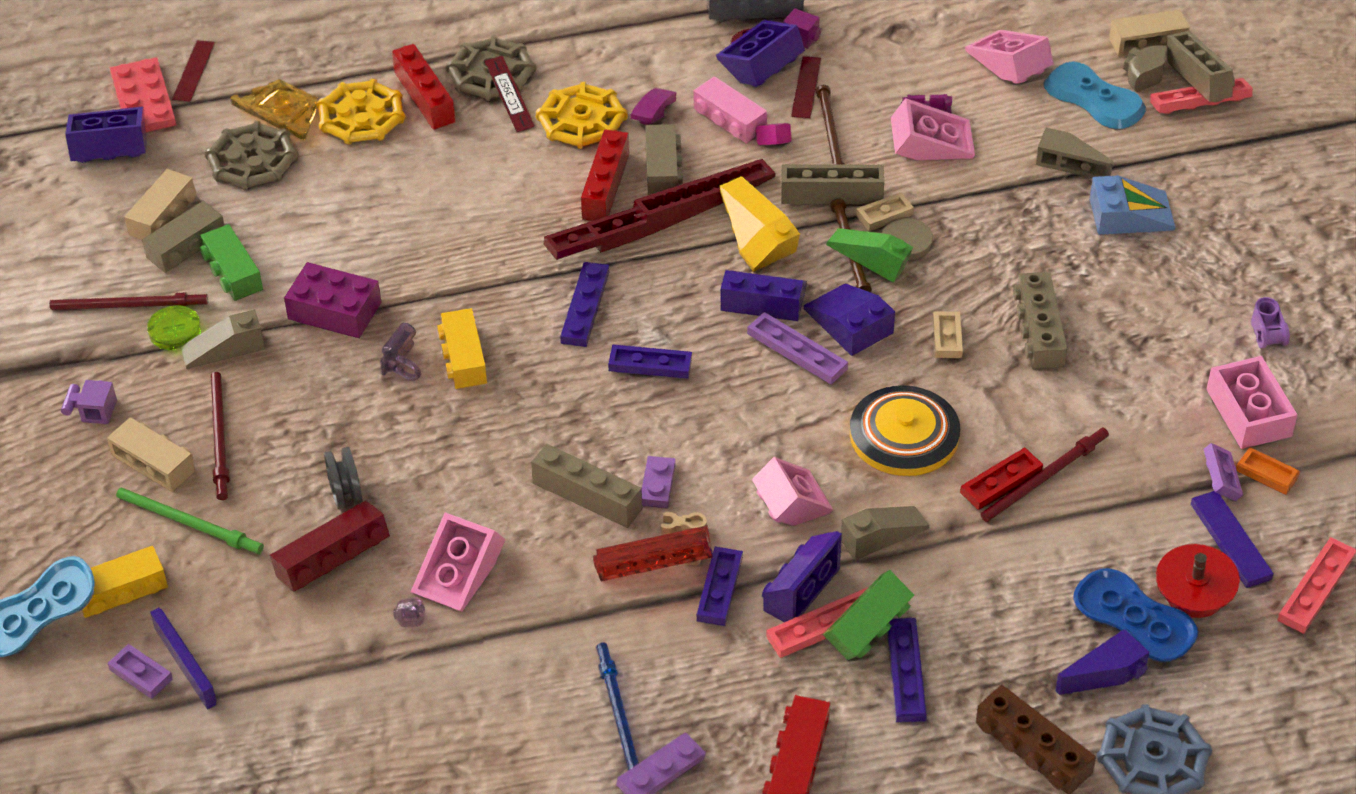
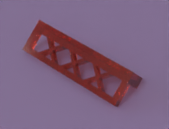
[593,525,713,581]

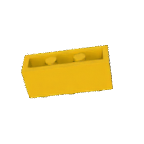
[437,308,487,389]
[82,545,168,618]

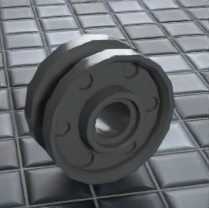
[324,446,363,509]

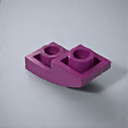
[630,88,676,125]

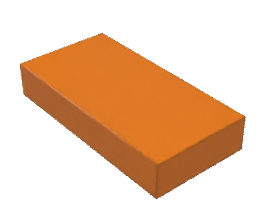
[1236,447,1300,495]

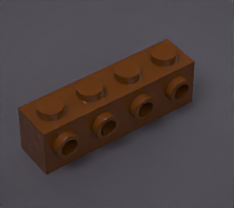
[976,684,1096,794]

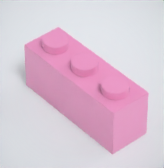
[694,76,767,144]

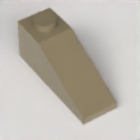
[1036,127,1113,178]
[181,310,265,369]
[841,506,929,560]

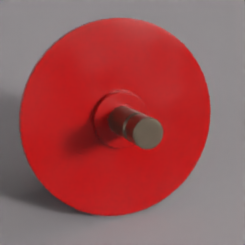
[1156,544,1240,618]

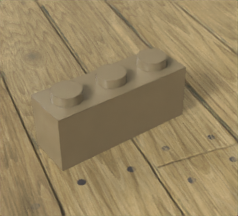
[645,124,683,195]
[142,201,225,273]

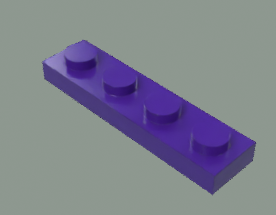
[560,262,609,347]

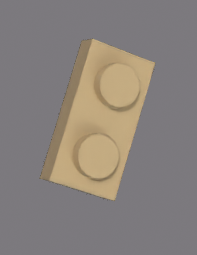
[856,192,914,232]
[933,312,963,358]

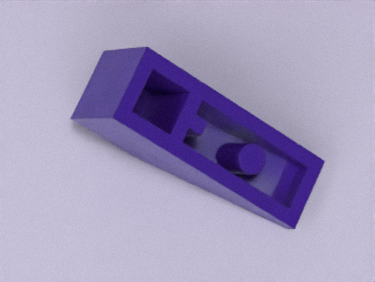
[1055,629,1149,695]

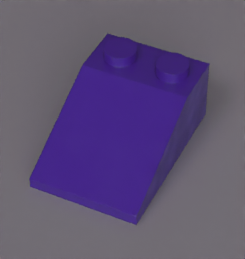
[803,283,895,356]

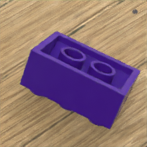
[716,20,805,87]
[65,107,147,163]
[720,270,807,321]
[762,531,842,622]

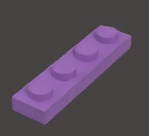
[747,312,848,385]

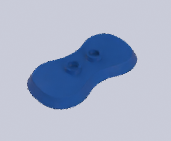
[1073,568,1198,663]

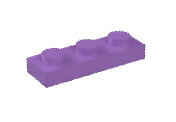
[616,732,706,794]

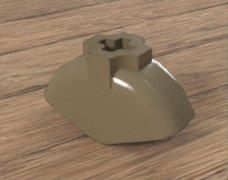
[1123,45,1167,92]

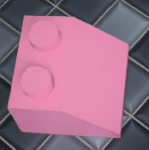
[752,457,833,526]

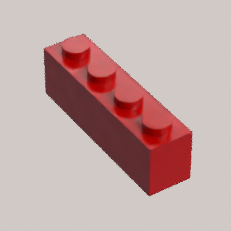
[392,43,456,130]
[581,129,629,221]
[762,695,830,794]

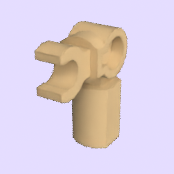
[661,512,707,566]

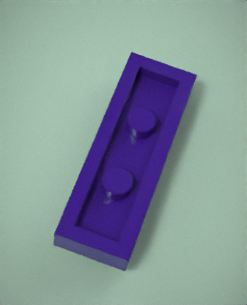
[608,344,692,379]
[696,546,743,626]

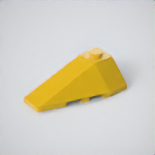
[720,176,800,272]

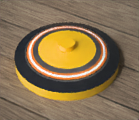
[850,385,961,476]

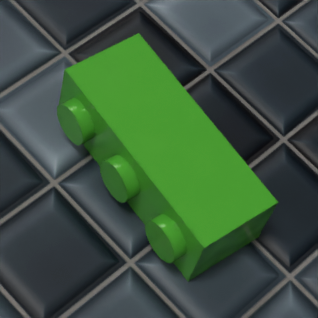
[199,224,263,301]
[823,570,915,660]

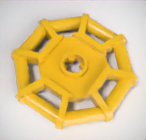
[316,78,406,145]
[535,81,628,149]

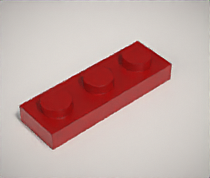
[960,447,1043,510]

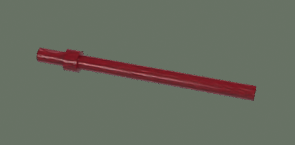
[49,292,209,310]
[211,372,230,501]
[981,427,1109,522]

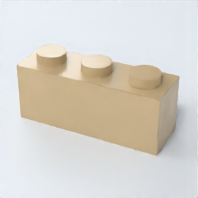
[1109,9,1190,56]
[124,169,196,240]
[107,417,195,492]

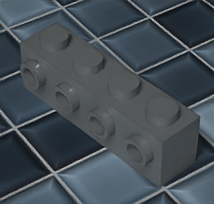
[707,0,804,22]

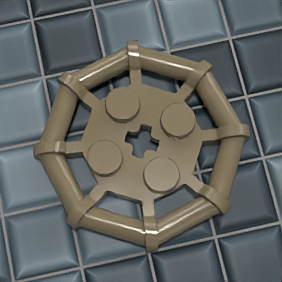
[446,36,537,101]
[205,121,298,190]

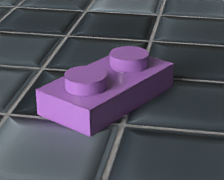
[1204,443,1243,501]
[642,456,676,508]
[107,644,173,699]

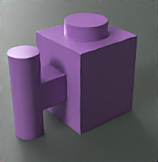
[61,380,117,424]

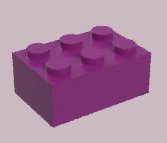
[284,262,382,339]

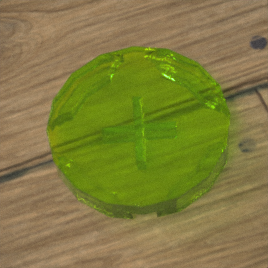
[147,305,201,350]

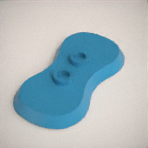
[1044,61,1146,129]
[0,556,94,657]

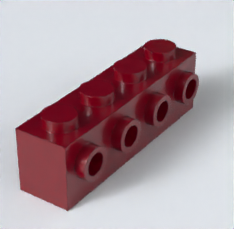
[269,500,390,592]

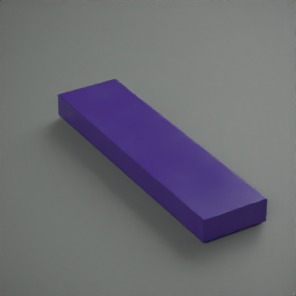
[1190,491,1274,588]
[150,608,217,710]
[887,618,927,723]

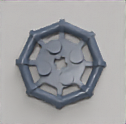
[1096,704,1212,794]

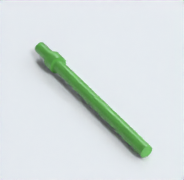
[116,487,264,554]

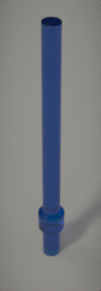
[596,642,639,770]

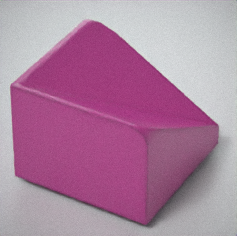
[756,123,792,145]

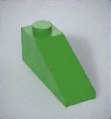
[826,228,914,283]

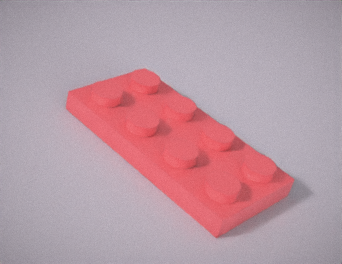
[110,57,177,132]

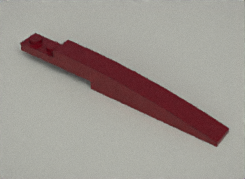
[544,159,776,260]

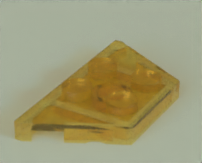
[231,79,317,141]

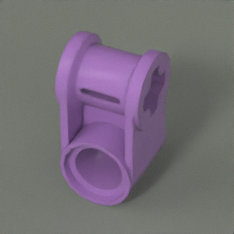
[1251,297,1290,348]

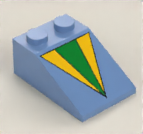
[1090,176,1175,235]

